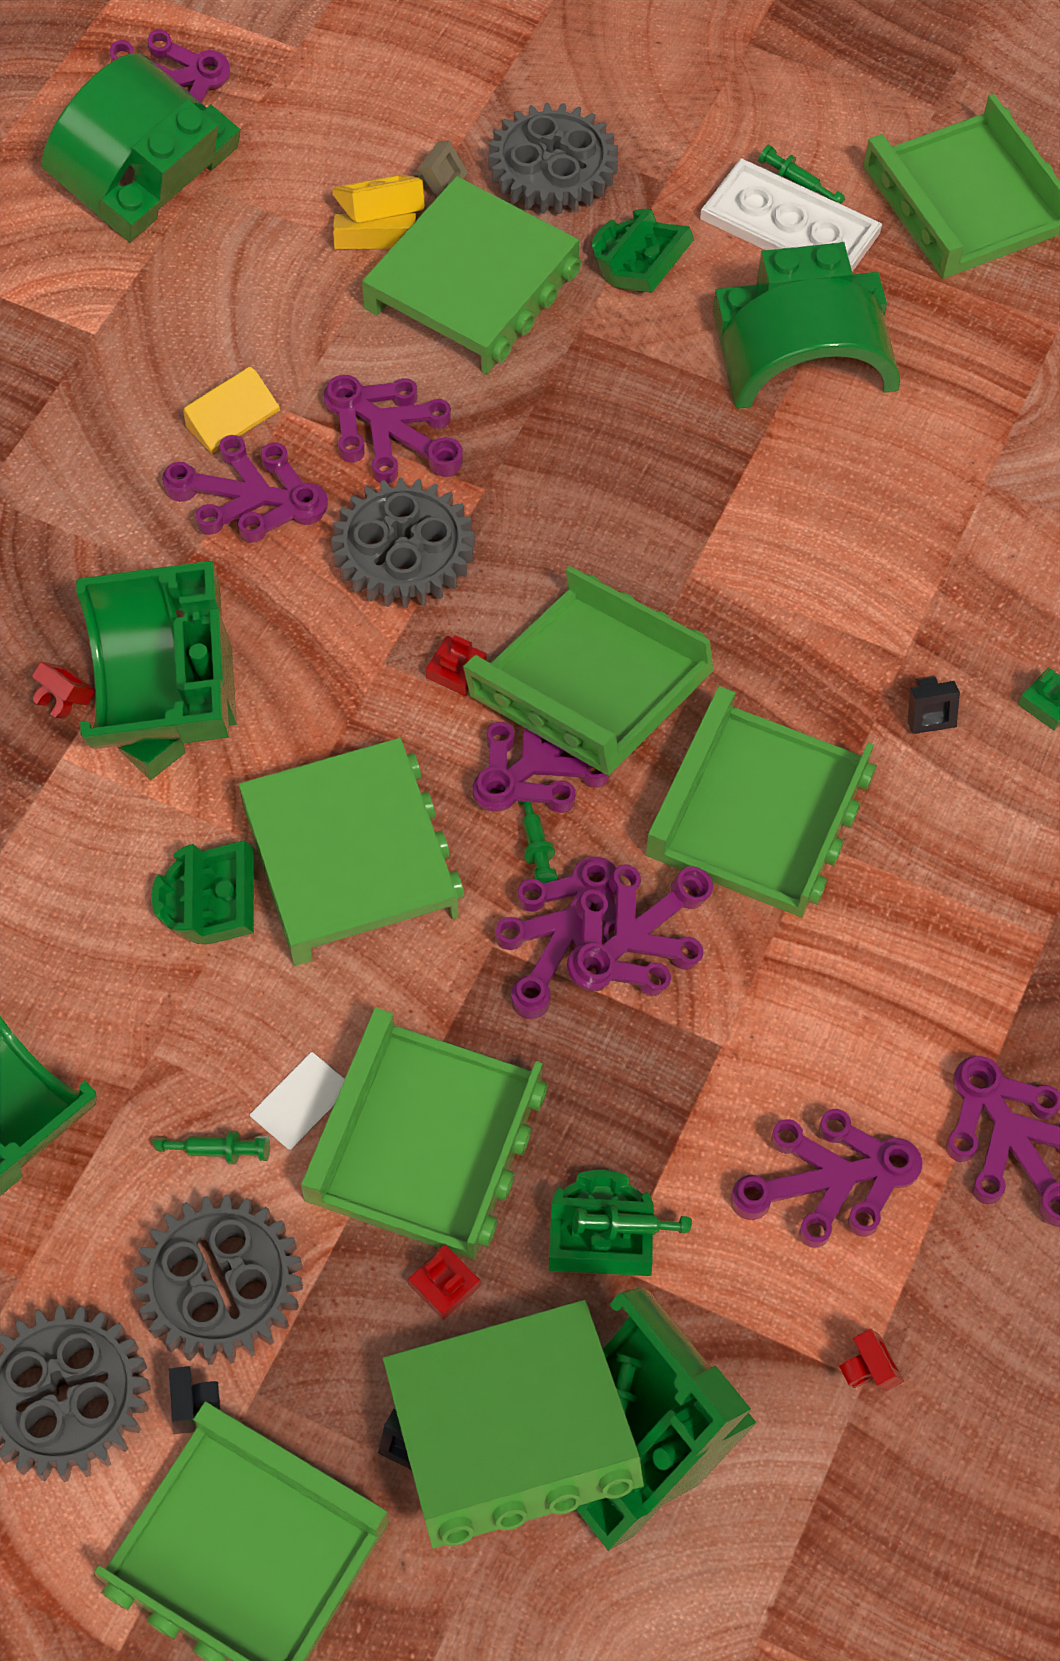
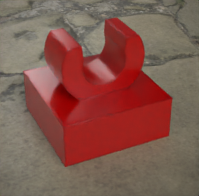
[425,635,487,696]
[32,661,96,719]
[408,1244,481,1321]
[839,1329,904,1391]

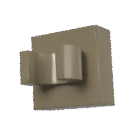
[413,140,468,198]

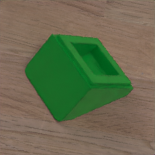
[120,738,186,780]

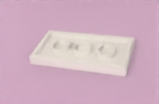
[700,158,882,272]

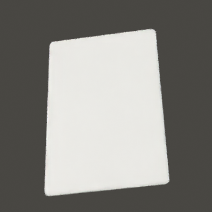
[250,1052,345,1150]

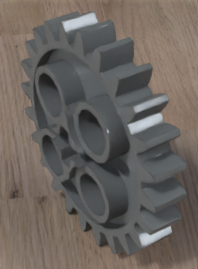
[488,103,618,214]
[331,478,475,608]
[134,1195,303,1365]
[0,1306,151,1482]

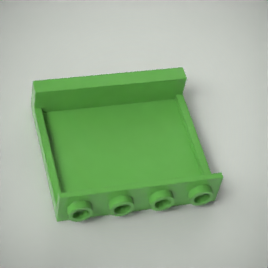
[863,94,1060,279]
[362,176,581,375]
[463,566,714,776]
[646,686,877,918]
[239,738,464,966]
[301,1007,548,1260]
[383,1300,644,1549]
[94,1401,389,1661]

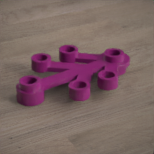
[110,30,230,103]
[323,375,463,483]
[162,435,328,543]
[473,722,609,813]
[496,857,616,1019]
[567,864,713,996]
[946,1056,1060,1227]
[731,1109,922,1248]

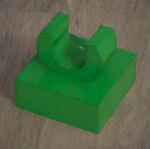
[1018,667,1060,731]

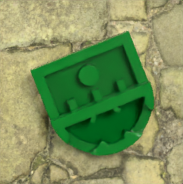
[592,209,694,293]
[151,840,254,944]
[548,1170,654,1276]

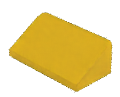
[332,174,425,223]
[333,213,416,249]
[183,367,280,454]

